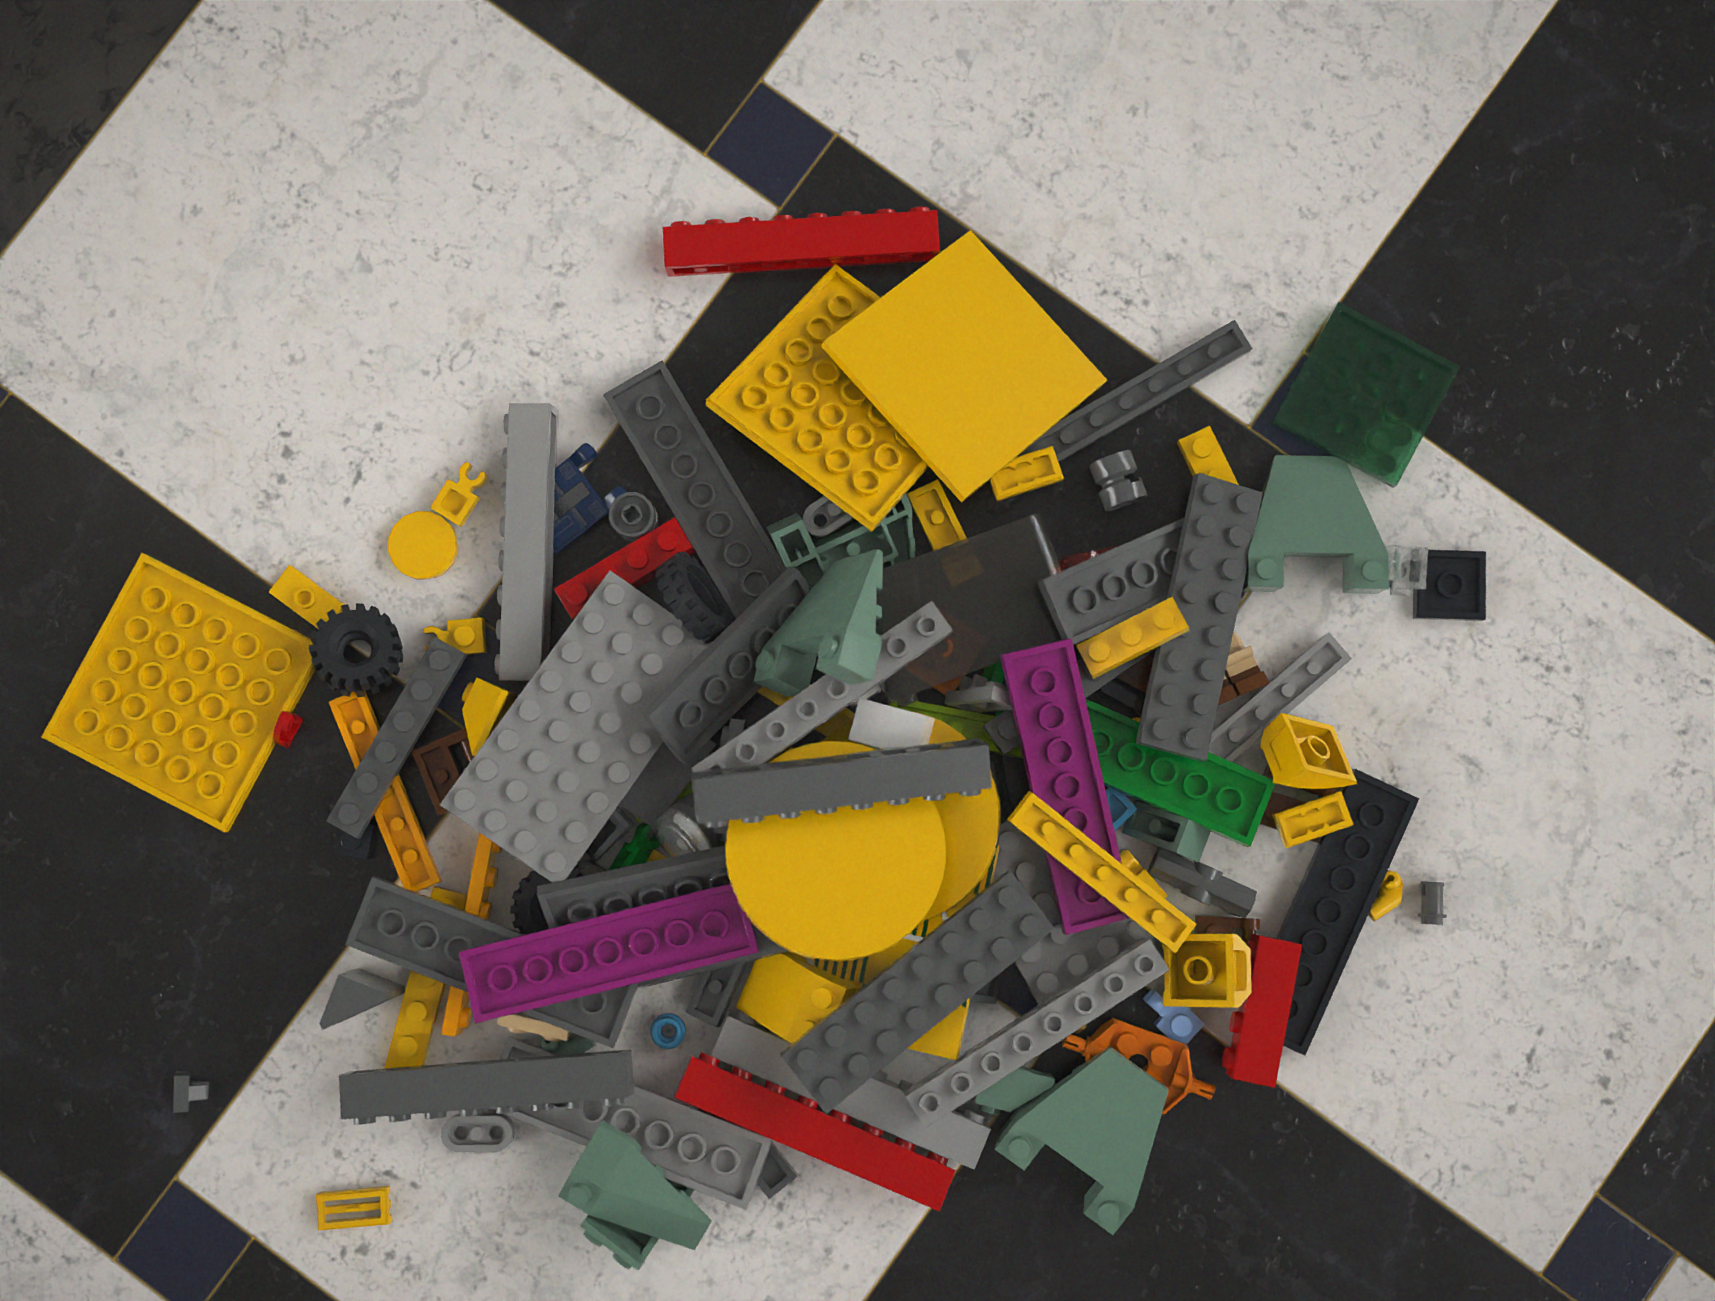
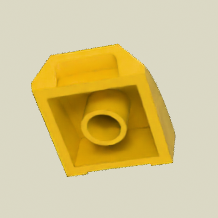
[1259,713,1357,789]
[1162,934,1252,1008]

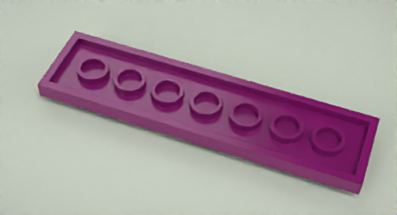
[1000,638,1130,935]
[459,883,759,1023]

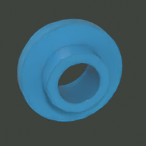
[650,1013,686,1049]

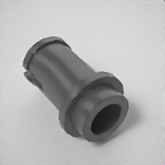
[1418,881,1447,925]

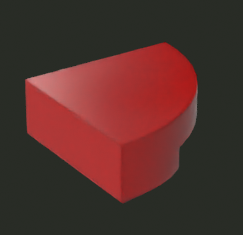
[273,710,303,748]

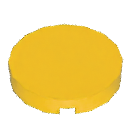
[388,511,458,580]

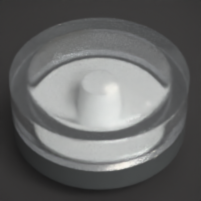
[653,802,721,857]

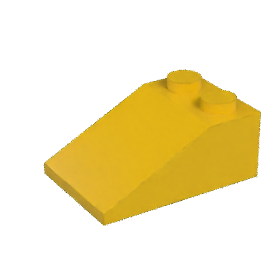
[735,952,858,1043]

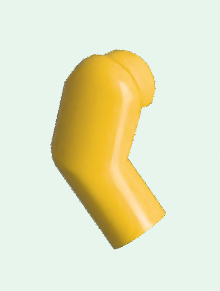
[1368,870,1403,922]

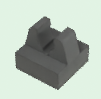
[173,1071,209,1113]

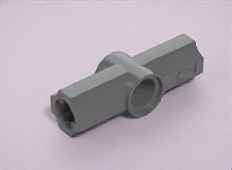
[1148,847,1257,919]

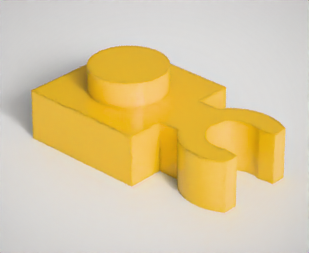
[430,462,488,528]
[423,618,487,655]
[1120,849,1168,898]

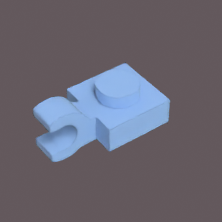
[1142,989,1205,1044]

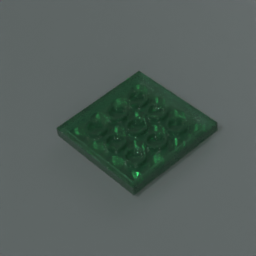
[1272,301,1460,488]

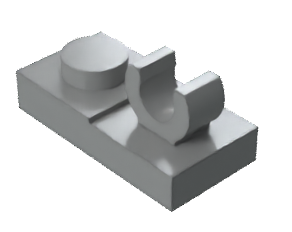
[945,674,1012,713]

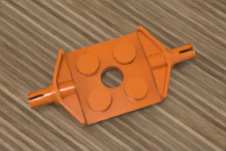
[1062,1018,1215,1115]

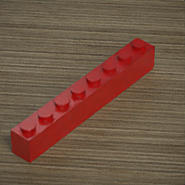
[663,207,940,277]
[673,1052,956,1212]

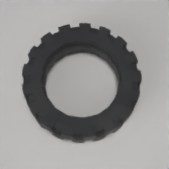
[655,551,735,644]

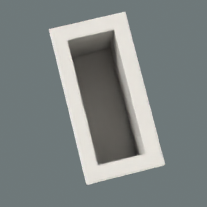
[848,698,935,750]

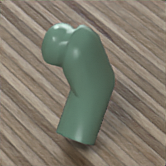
[540,1035,596,1055]

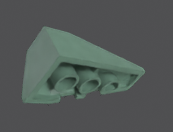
[558,1120,712,1250]

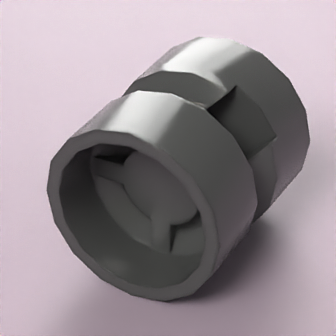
[1089,450,1148,512]
[609,492,659,543]

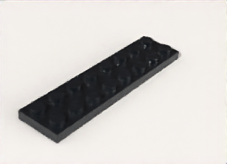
[1276,769,1419,1056]

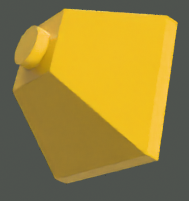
[462,678,519,756]

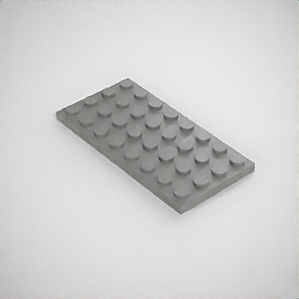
[440,571,712,883]

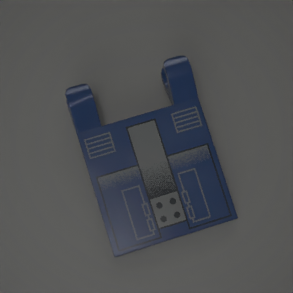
[553,443,627,554]

